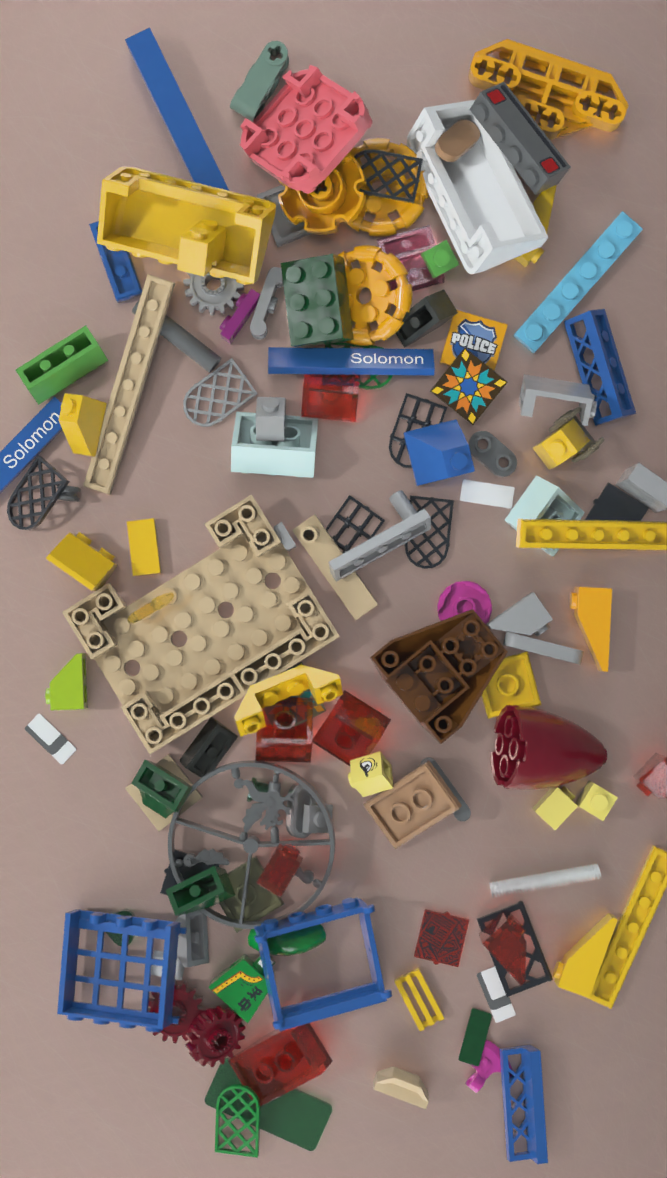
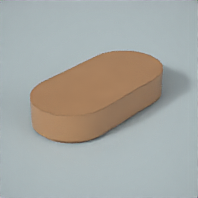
[435,120,480,162]

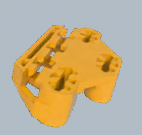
[468,39,629,140]

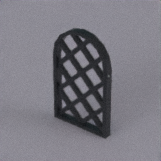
[354,150,423,204]
[7,455,70,530]
[405,495,454,569]

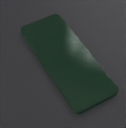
[205,1058,332,1151]

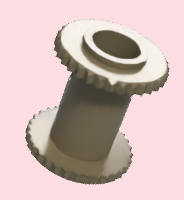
[549,407,604,463]

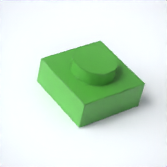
[421,240,459,278]

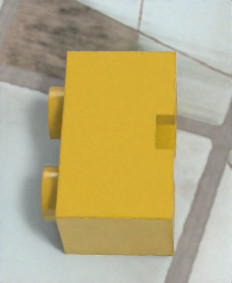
[177,219,227,276]

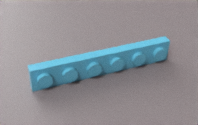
[513,211,643,354]

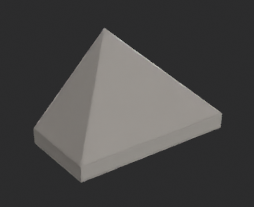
[175,910,209,968]

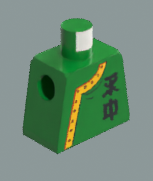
[208,954,276,1023]

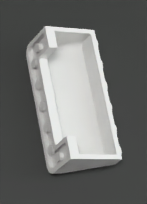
[407,100,548,274]

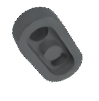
[468,431,517,477]

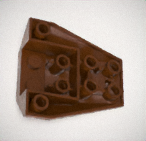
[370,609,508,744]

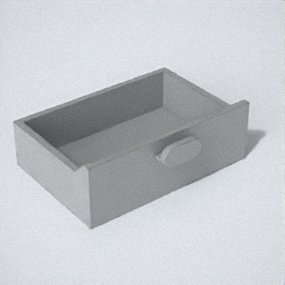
[615,463,667,513]

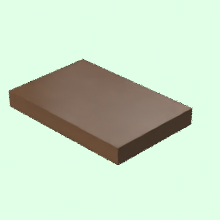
[363,760,462,849]

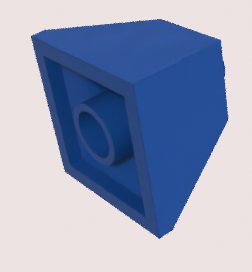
[403,419,475,486]

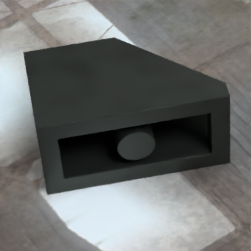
[396,289,458,348]

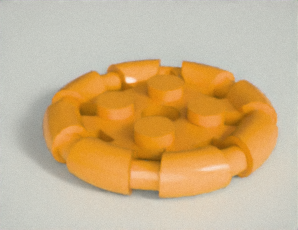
[345,138,429,237]
[338,245,412,346]

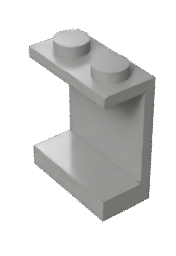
[519,374,597,426]

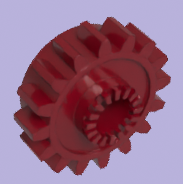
[148,979,206,1043]
[185,1005,246,1067]

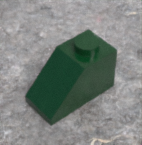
[166,866,236,916]

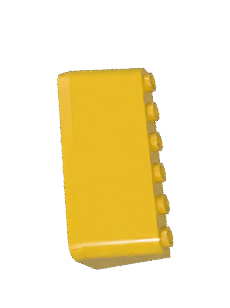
[97,167,276,285]

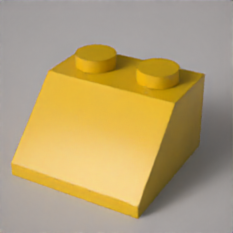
[46,532,118,591]

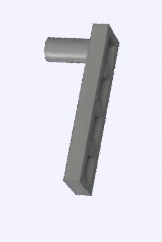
[329,490,431,582]

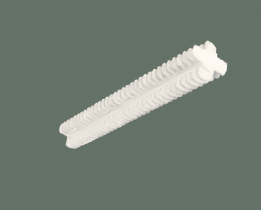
[489,864,601,898]

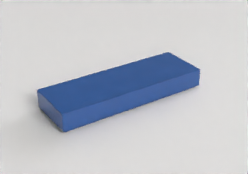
[89,221,142,303]

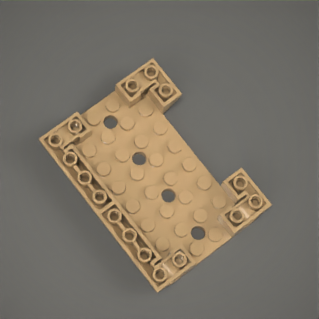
[62,495,340,754]

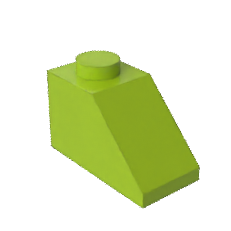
[45,653,88,710]

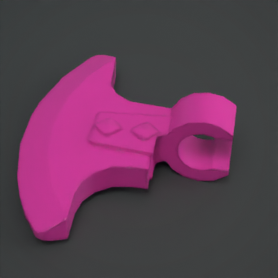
[465,1039,513,1093]

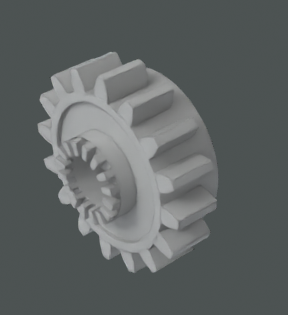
[183,272,244,316]

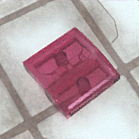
[377,225,445,291]

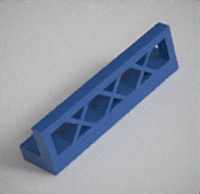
[564,309,636,426]
[500,1045,548,1164]

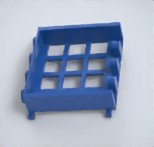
[57,909,187,1032]

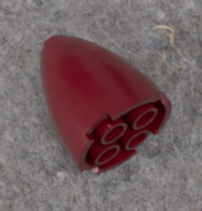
[491,705,607,790]

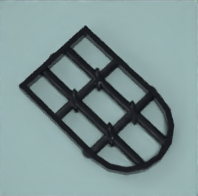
[389,393,447,469]
[326,495,385,554]

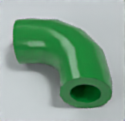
[248,924,326,956]

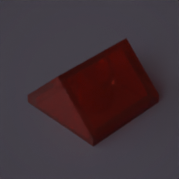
[301,374,360,422]

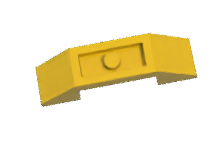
[234,665,343,737]

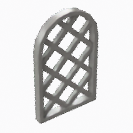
[183,358,258,427]

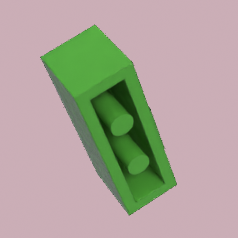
[16,325,108,405]

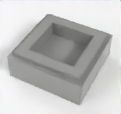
[273,522,297,551]

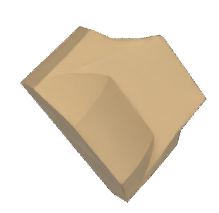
[373,1066,429,1109]

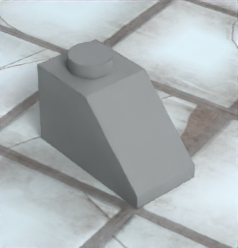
[256,397,286,441]
[486,592,553,636]

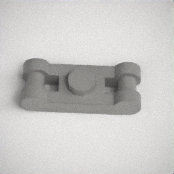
[250,267,283,340]

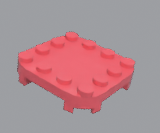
[239,65,372,193]

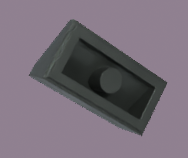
[180,717,238,778]

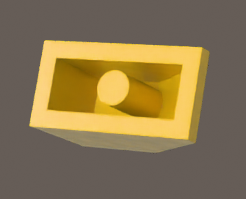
[59,393,107,457]
[533,418,590,470]

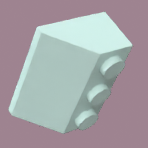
[231,412,318,478]

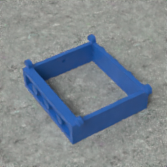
[254,897,392,1031]

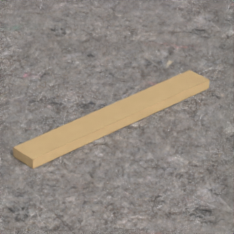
[83,274,175,495]

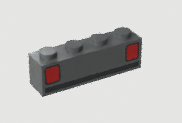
[469,82,571,195]

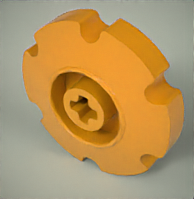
[278,153,366,235]

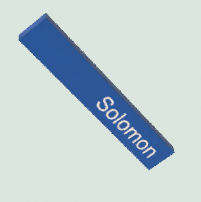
[268,347,435,376]
[0,396,63,493]

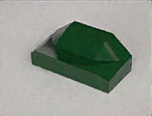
[131,760,193,819]

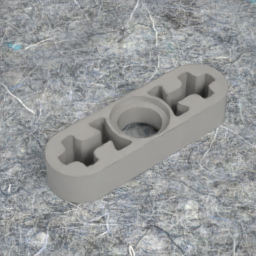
[503,632,584,665]

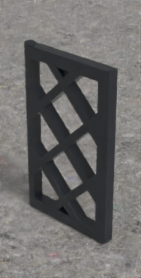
[477,901,553,997]

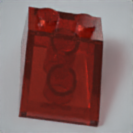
[228,1023,333,1107]

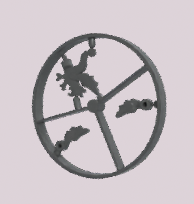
[168,760,335,929]

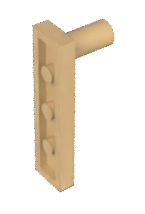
[292,514,378,620]

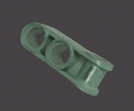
[230,41,289,122]

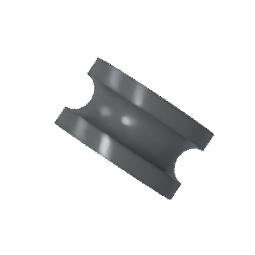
[56,485,81,502]

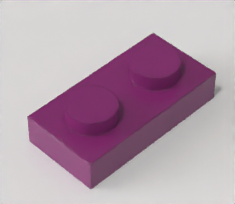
[220,288,261,344]

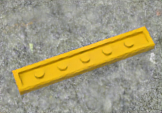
[516,519,667,550]
[588,845,667,1009]

